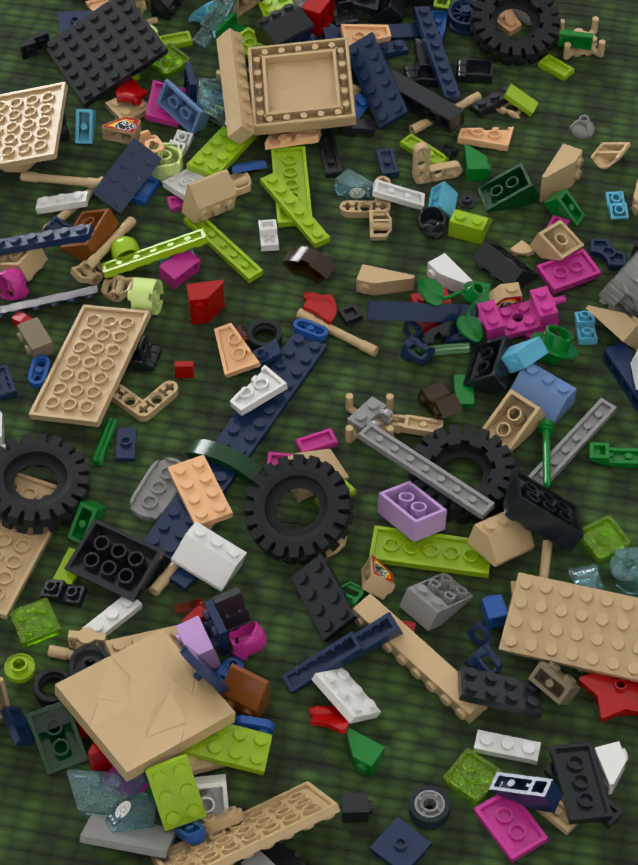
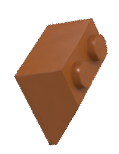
[220,663,270,718]

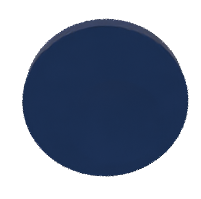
[179,644,230,694]

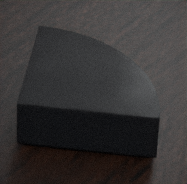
[441,143,459,158]

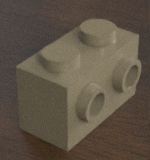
[16,317,54,359]
[528,661,580,705]

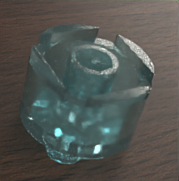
[610,547,638,594]
[568,563,605,591]

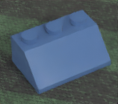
[157,79,210,134]
[511,363,577,424]

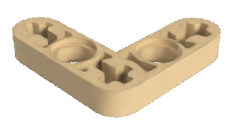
[412,142,463,184]
[340,176,391,218]
[111,380,179,422]

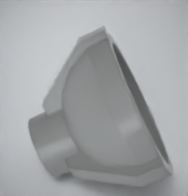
[569,115,595,139]

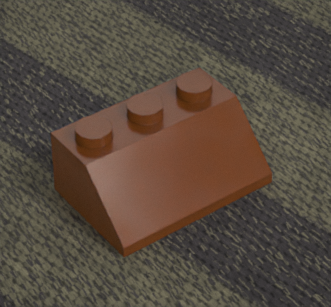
[59,208,119,261]

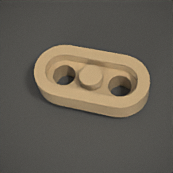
[201,806,245,834]

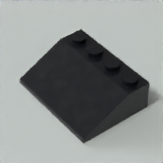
[503,468,584,553]
[64,519,167,602]

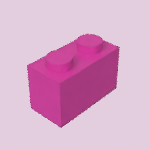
[159,250,201,290]

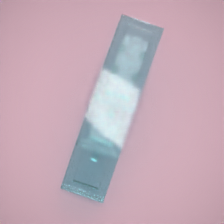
[192,0,237,50]

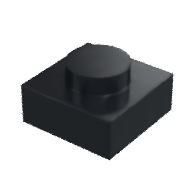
[338,303,363,326]

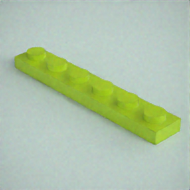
[260,172,330,248]
[183,217,263,283]
[101,228,208,278]

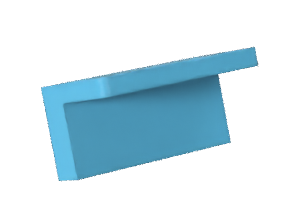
[428,181,458,218]

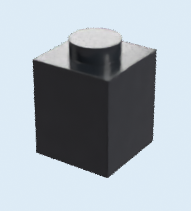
[341,792,373,823]

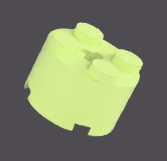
[151,142,183,183]
[127,277,163,315]

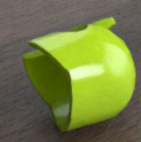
[111,236,140,259]

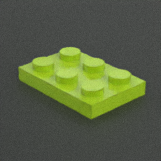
[144,754,207,832]

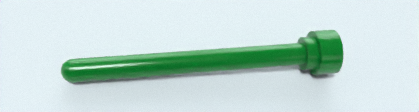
[538,419,554,488]

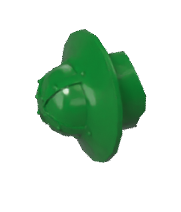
[531,324,578,365]

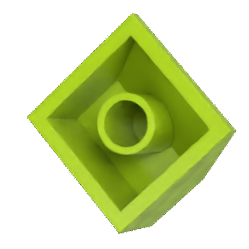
[448,209,493,245]

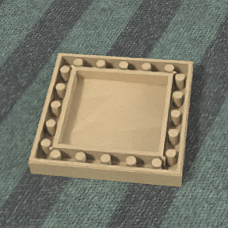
[248,37,357,136]
[55,629,235,782]

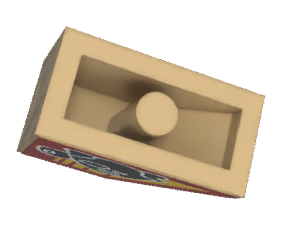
[102,117,142,144]
[489,282,522,308]
[361,555,395,600]

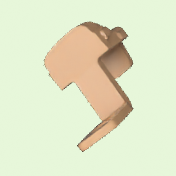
[138,130,164,154]

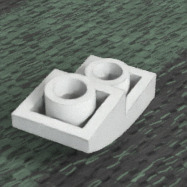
[169,130,194,157]

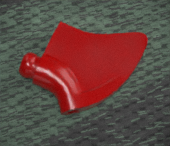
[116,78,148,106]
[302,291,337,324]
[308,705,350,734]

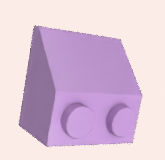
[175,616,221,669]

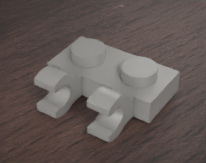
[347,396,393,432]

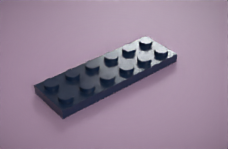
[349,32,410,130]

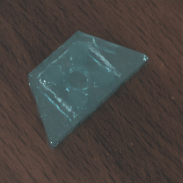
[197,78,227,127]
[67,769,149,817]

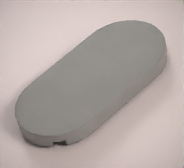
[130,457,181,522]

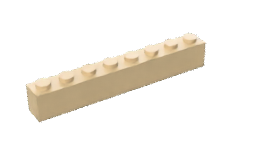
[216,28,255,145]
[354,593,487,724]

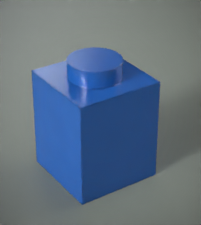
[480,594,508,630]

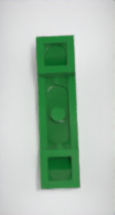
[589,442,638,468]

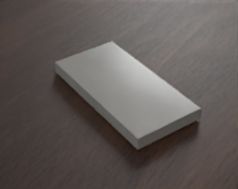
[80,813,177,859]

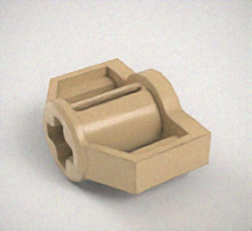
[230,173,252,197]
[369,210,392,241]
[70,260,105,286]
[101,275,134,302]
[68,627,107,650]

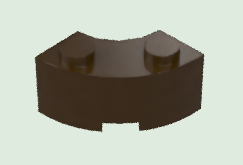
[282,246,337,283]
[418,381,463,420]

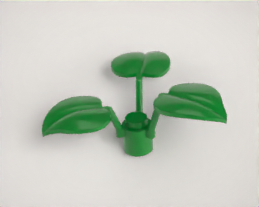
[418,278,491,343]

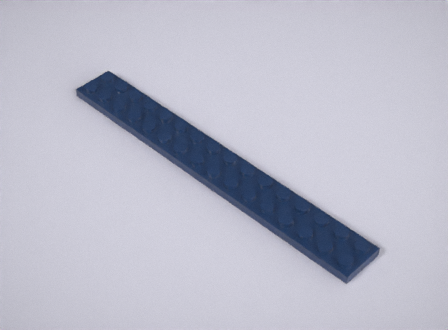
[143,332,327,563]

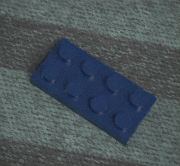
[92,138,162,214]

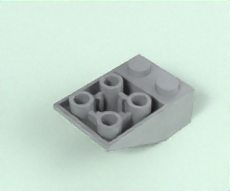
[399,572,473,631]

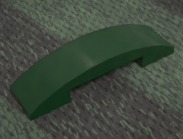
[186,439,263,484]

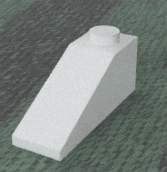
[427,253,473,295]

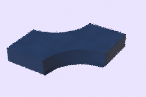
[590,238,627,270]

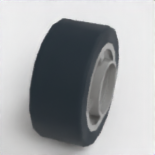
[409,786,450,830]

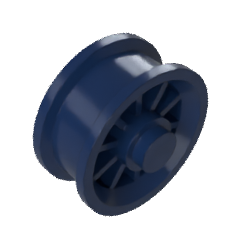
[447,0,476,35]

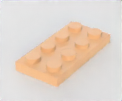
[167,455,233,527]

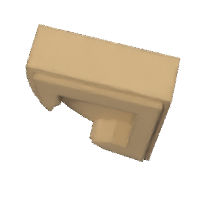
[509,240,535,257]

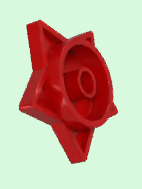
[578,673,638,722]

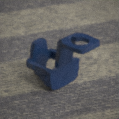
[400,321,436,366]
[464,621,503,673]

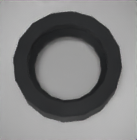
[247,320,282,351]
[33,668,71,707]

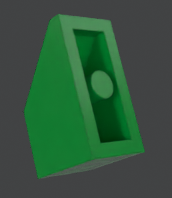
[464,145,491,181]
[543,188,586,227]
[67,499,107,543]
[346,728,385,777]

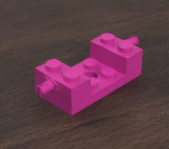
[476,286,566,341]

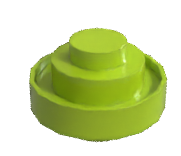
[4,653,36,683]

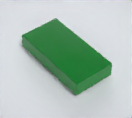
[453,374,475,408]

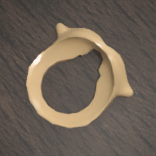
[496,102,522,119]

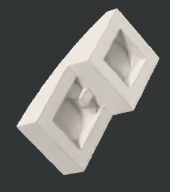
[258,219,279,252]

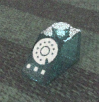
[335,168,373,200]
[105,793,156,833]

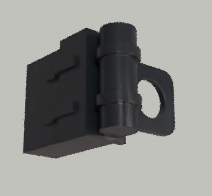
[333,0,358,27]
[456,49,493,84]
[403,54,439,87]
[127,335,162,372]
[211,587,250,636]

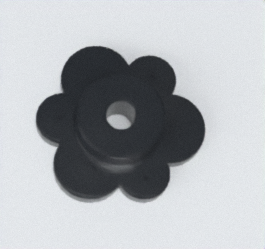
[457,194,477,209]

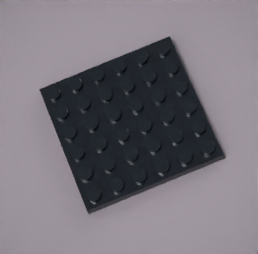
[43,0,169,108]

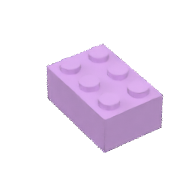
[377,481,447,542]

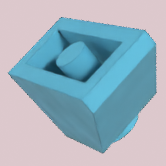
[75,109,96,144]
[501,336,549,374]

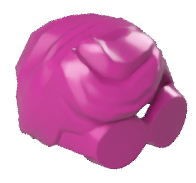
[0,268,29,301]
[229,621,267,661]

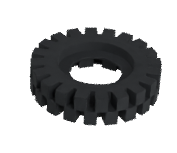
[470,0,561,67]
[409,424,516,524]
[0,433,90,535]
[243,454,354,565]

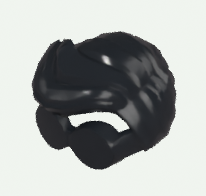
[417,206,447,240]

